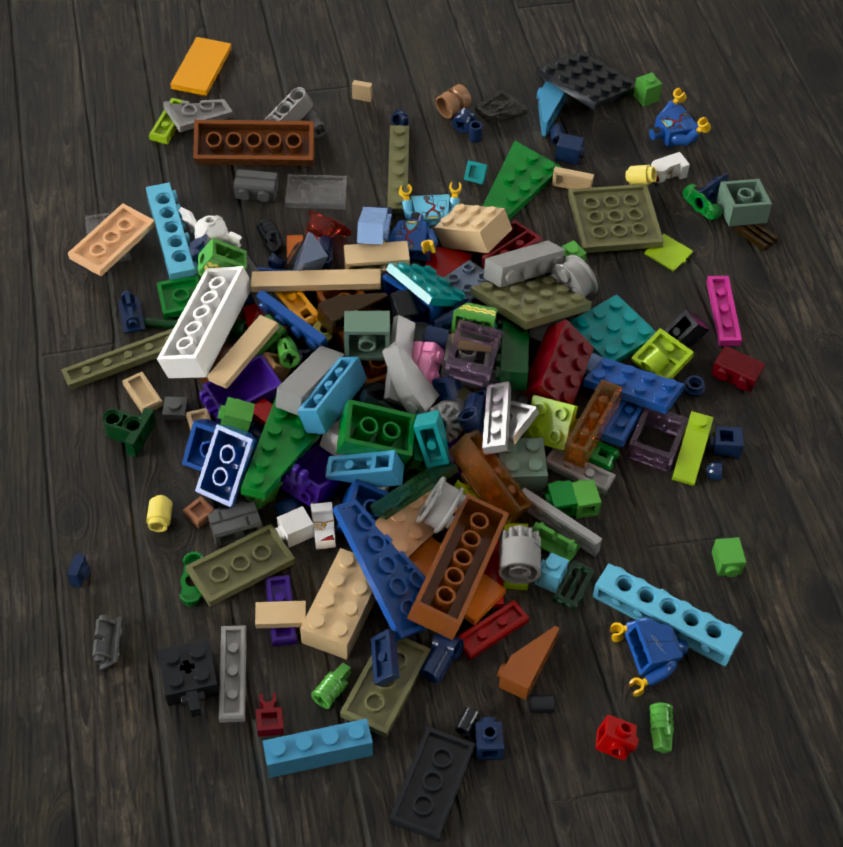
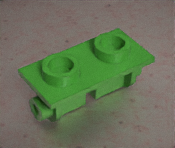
[532,522,581,564]

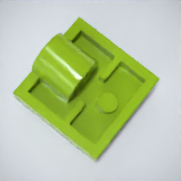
[631,328,694,379]
[523,395,578,451]

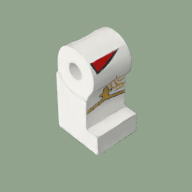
[651,152,690,183]
[311,502,336,550]

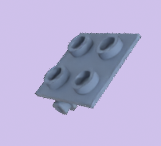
[444,260,490,302]

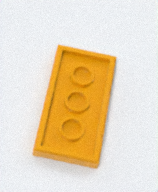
[170,37,232,96]

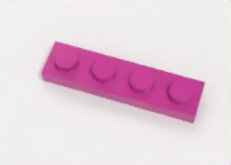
[706,276,742,346]

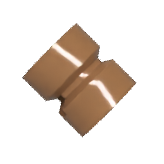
[435,84,472,119]

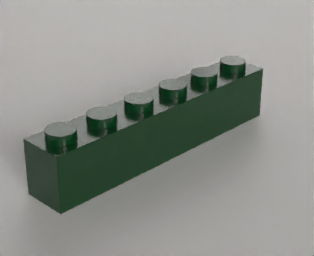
[495,313,529,391]

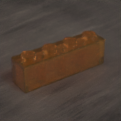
[563,379,623,469]
[448,430,532,526]

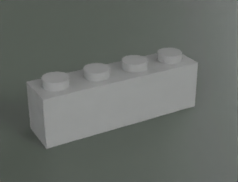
[484,240,565,288]
[276,346,345,416]

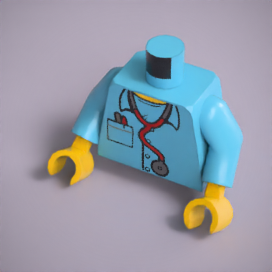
[399,182,461,238]

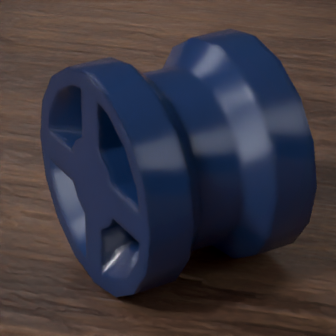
[452,108,476,133]

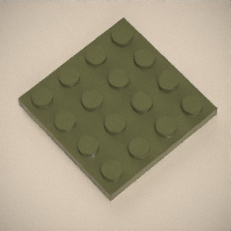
[568,184,664,253]
[470,274,592,330]

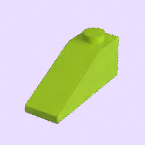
[672,411,714,486]

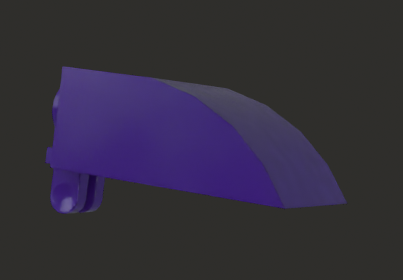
[199,354,282,424]
[280,440,346,507]

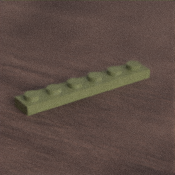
[387,125,409,214]
[61,328,174,390]

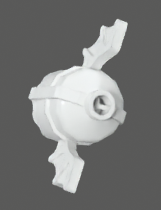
[178,207,242,248]

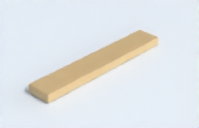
[251,269,381,292]

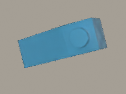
[536,81,567,137]
[326,450,404,487]

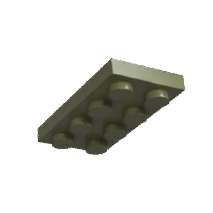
[186,524,295,607]
[340,629,431,738]

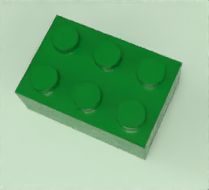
[336,399,416,466]

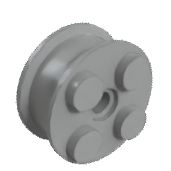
[549,255,598,298]
[416,476,466,534]

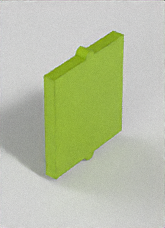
[644,234,693,272]

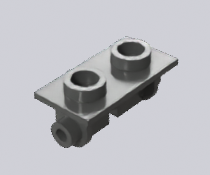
[92,615,122,670]

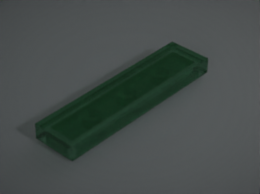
[370,462,459,520]

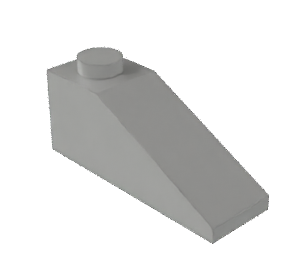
[382,343,439,415]

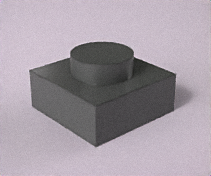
[162,397,188,421]

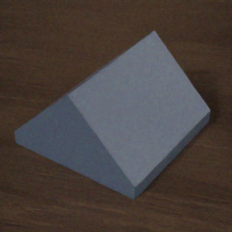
[293,232,328,271]

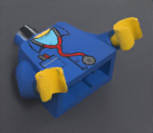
[649,88,711,147]
[384,212,439,261]
[610,617,688,697]

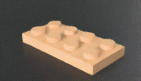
[68,204,155,276]
[375,476,458,558]

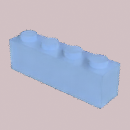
[357,207,391,244]

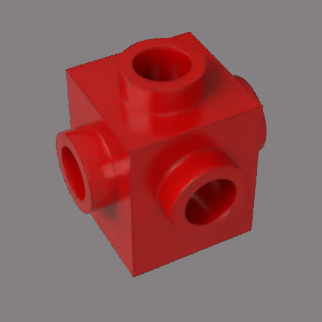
[595,714,639,760]

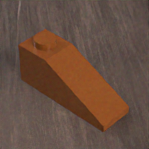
[497,626,560,700]

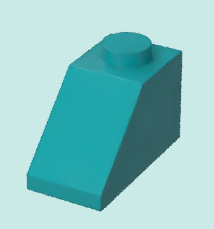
[414,410,450,468]

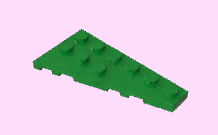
[483,141,562,220]

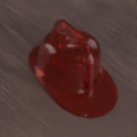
[305,210,352,239]

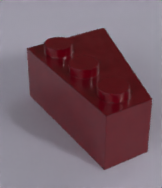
[482,219,543,269]

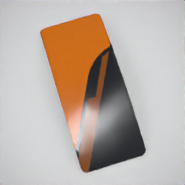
[287,235,303,264]

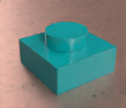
[464,160,488,185]

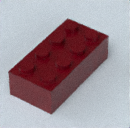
[522,320,594,405]

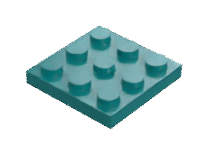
[386,262,467,307]
[570,294,656,362]

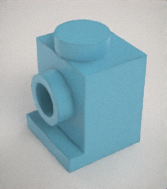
[534,553,569,594]

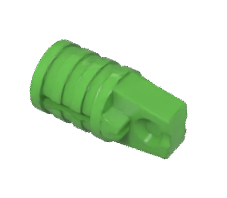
[277,336,300,368]
[311,663,351,709]
[650,703,674,753]

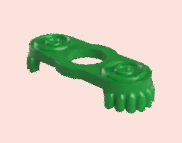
[683,184,722,220]
[179,551,203,607]

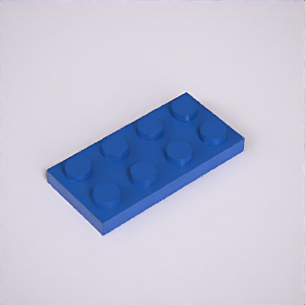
[583,357,684,414]

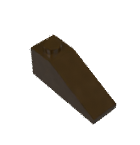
[317,293,388,336]

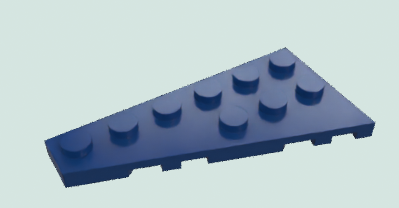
[332,500,428,641]

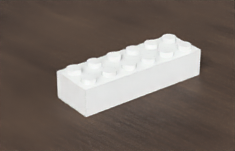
[157,266,251,378]

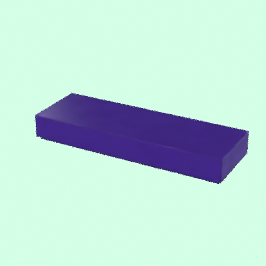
[265,575,298,647]

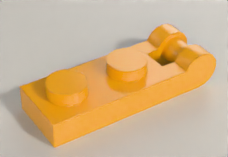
[275,291,319,325]

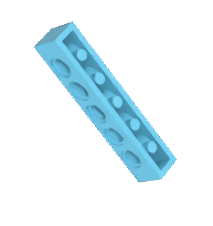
[146,182,198,280]
[592,563,743,667]

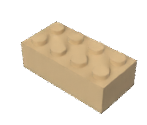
[300,548,376,660]

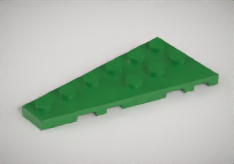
[241,397,321,499]

